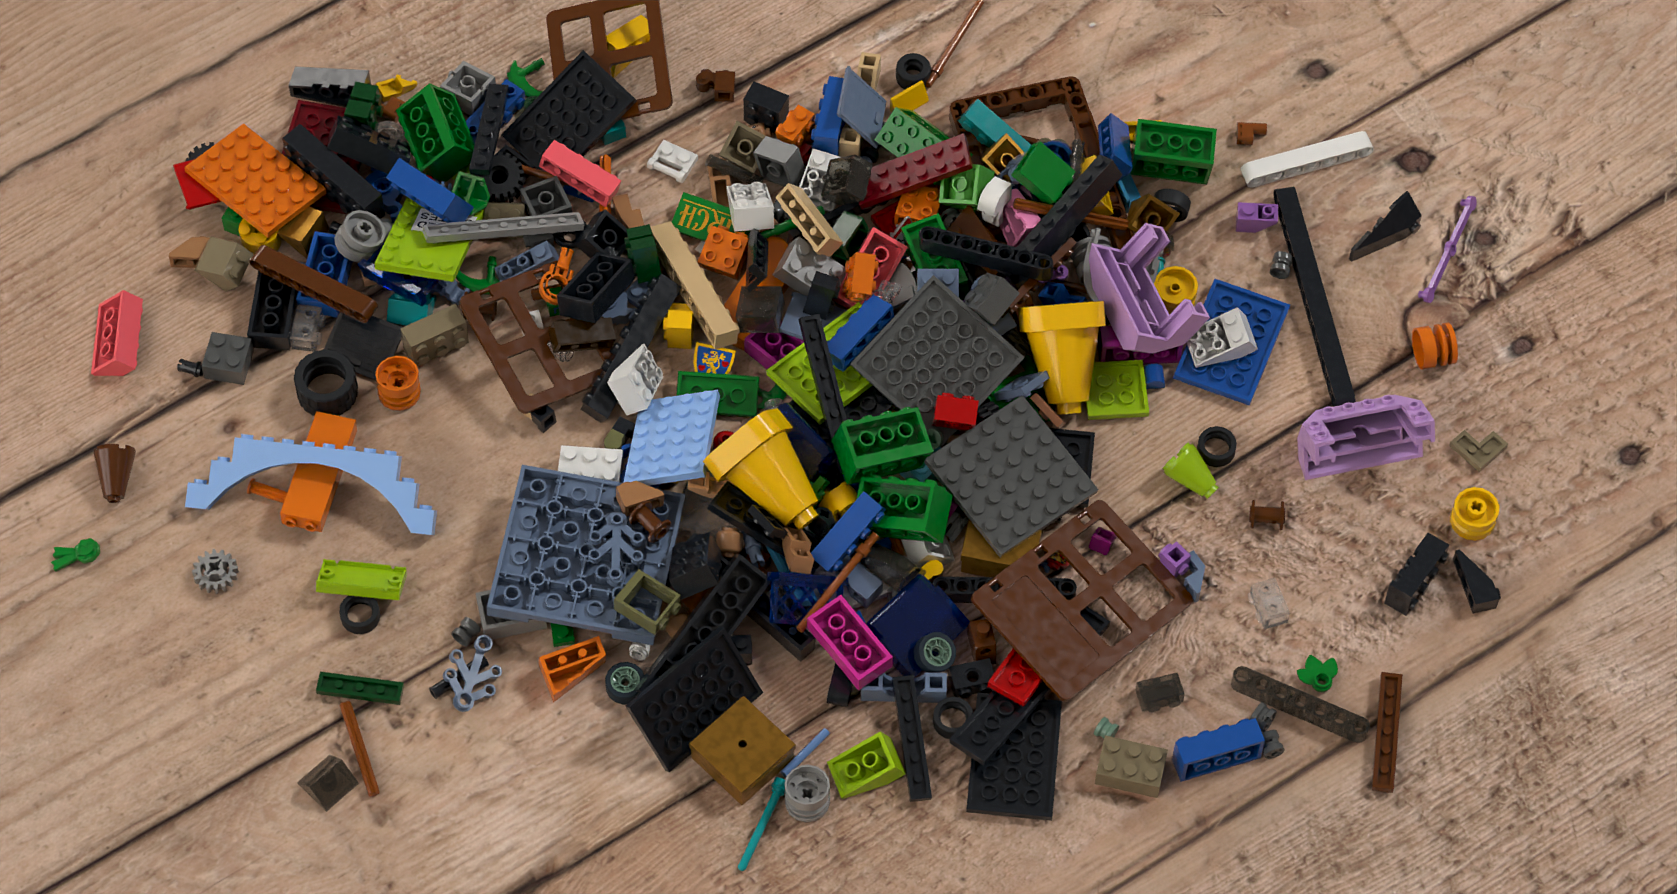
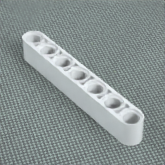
[1240,131,1374,188]

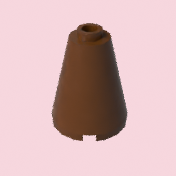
[94,444,136,503]

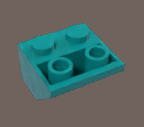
[386,288,436,325]

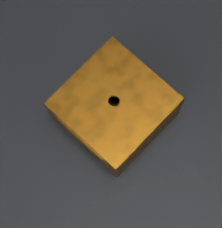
[961,519,1043,577]
[689,696,796,805]

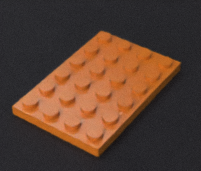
[185,123,326,238]

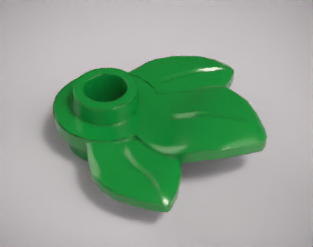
[1297,655,1338,692]

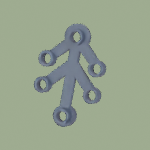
[588,512,644,587]
[443,635,502,712]

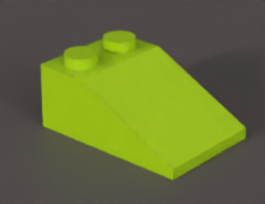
[827,731,906,799]

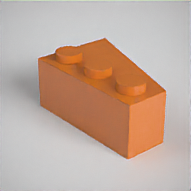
[539,636,606,703]

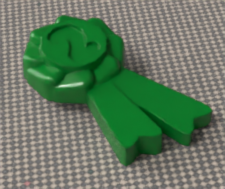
[51,538,100,571]

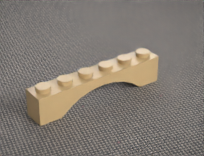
[839,52,881,160]

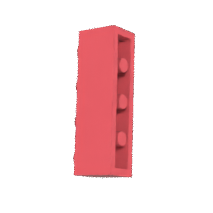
[539,140,622,207]

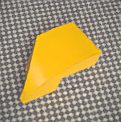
[375,74,418,102]

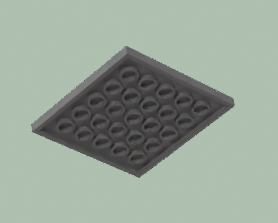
[850,275,1024,448]
[924,396,1099,558]

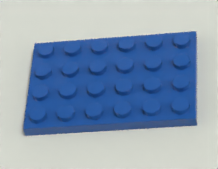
[1173,279,1290,406]

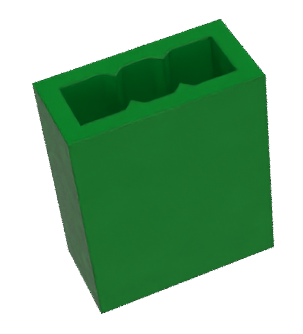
[1011,141,1076,204]

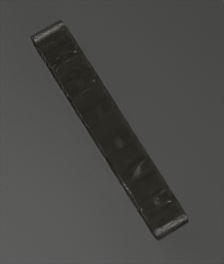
[1231,666,1370,743]

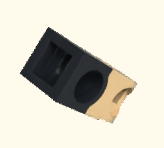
[524,393,557,433]

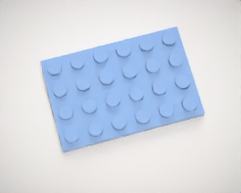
[623,390,720,486]

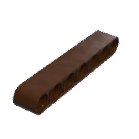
[249,245,378,323]

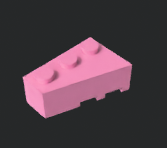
[1000,189,1041,247]

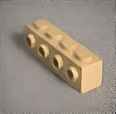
[775,183,843,257]

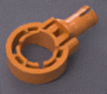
[539,247,574,305]

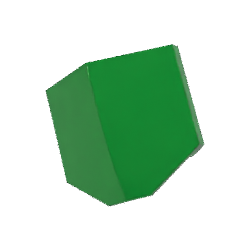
[452,171,490,216]

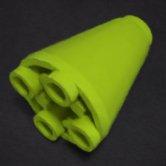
[1162,443,1219,499]

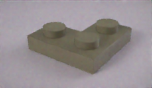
[1449,430,1508,472]

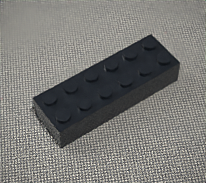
[282,124,385,219]

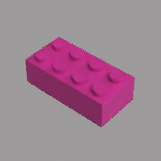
[807,595,893,690]

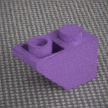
[1236,202,1278,233]

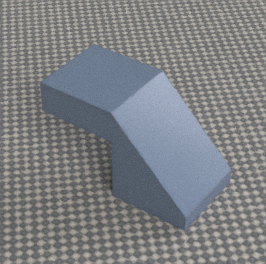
[1183,550,1205,603]

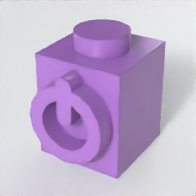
[1158,541,1191,578]

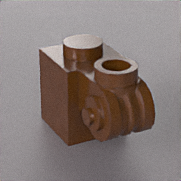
[696,69,735,102]

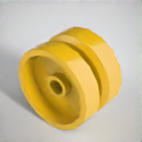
[1154,266,1198,315]
[1450,487,1500,541]

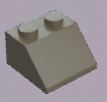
[195,237,253,292]

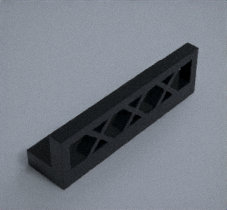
[746,228,768,292]

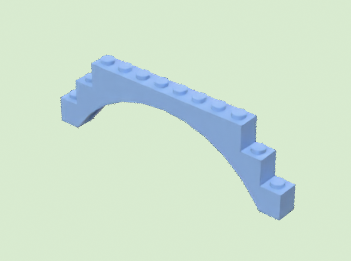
[185,434,437,535]

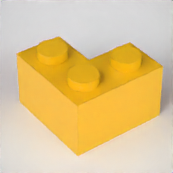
[663,303,695,349]

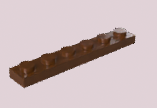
[1001,237,1077,318]
[1372,672,1403,793]

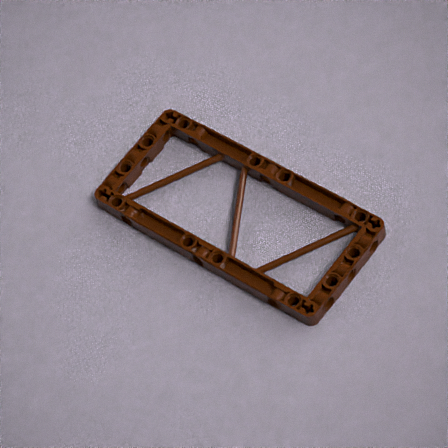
[949,76,1134,355]

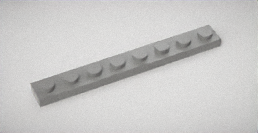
[422,212,584,243]

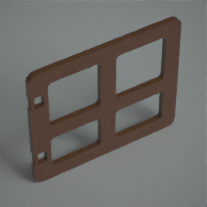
[546,0,673,121]
[459,261,612,414]

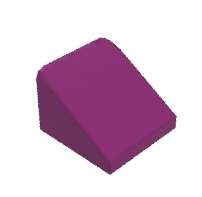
[1089,527,1117,555]

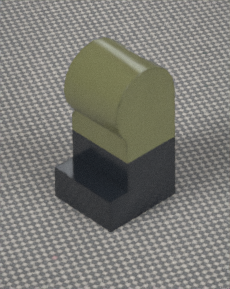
[604,416,635,450]

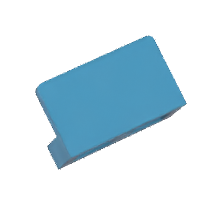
[1116,173,1141,213]

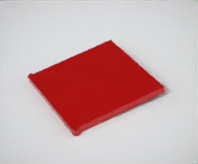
[173,159,222,210]

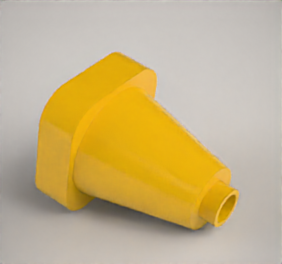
[1018,301,1106,414]
[703,408,819,530]

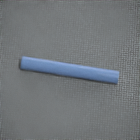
[780,728,830,777]

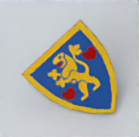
[693,342,736,374]

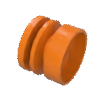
[1412,322,1458,369]
[375,356,421,411]

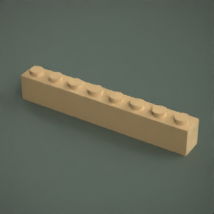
[651,221,740,349]

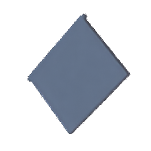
[837,66,887,148]
[779,292,847,340]

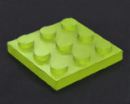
[1086,360,1149,420]

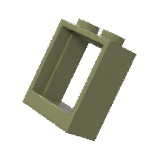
[614,569,681,635]

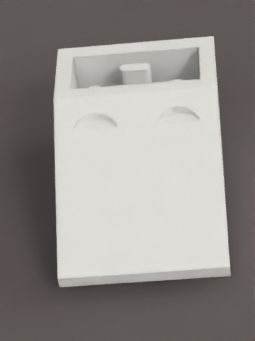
[799,149,851,212]
[726,182,774,231]
[1187,307,1258,368]
[607,344,663,416]

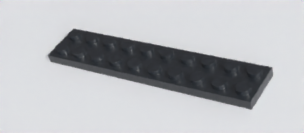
[950,607,1110,766]

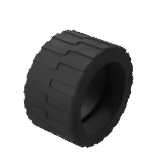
[294,349,358,416]

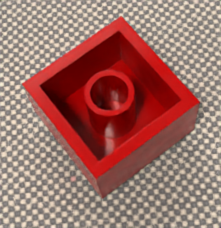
[932,393,979,431]

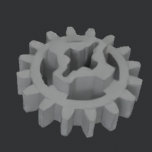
[192,549,239,594]

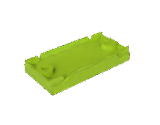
[316,559,407,600]

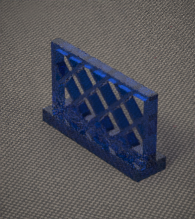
[358,242,440,306]
[767,572,848,625]

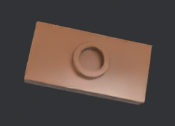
[1030,393,1065,429]

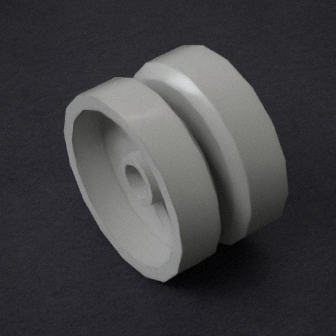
[334,210,386,263]

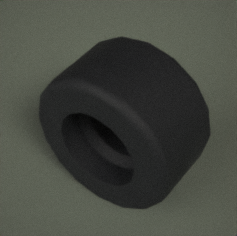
[896,53,931,89]

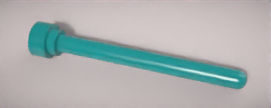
[738,777,785,871]

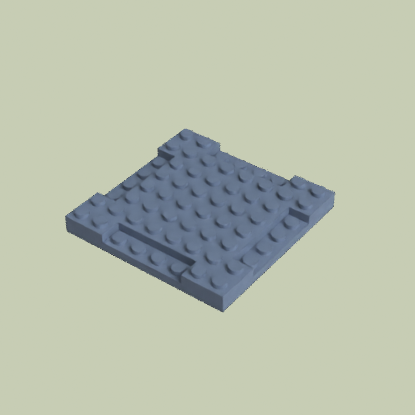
[487,465,685,645]

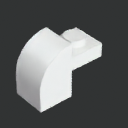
[977,177,1012,227]

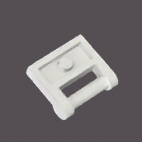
[647,140,698,183]

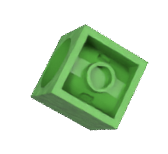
[939,164,995,210]

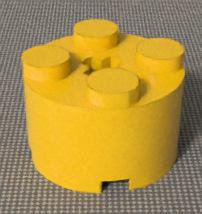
[239,218,281,255]
[819,482,858,522]

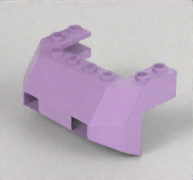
[1089,223,1210,354]
[1297,395,1435,480]

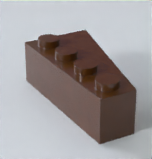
[947,205,1000,277]

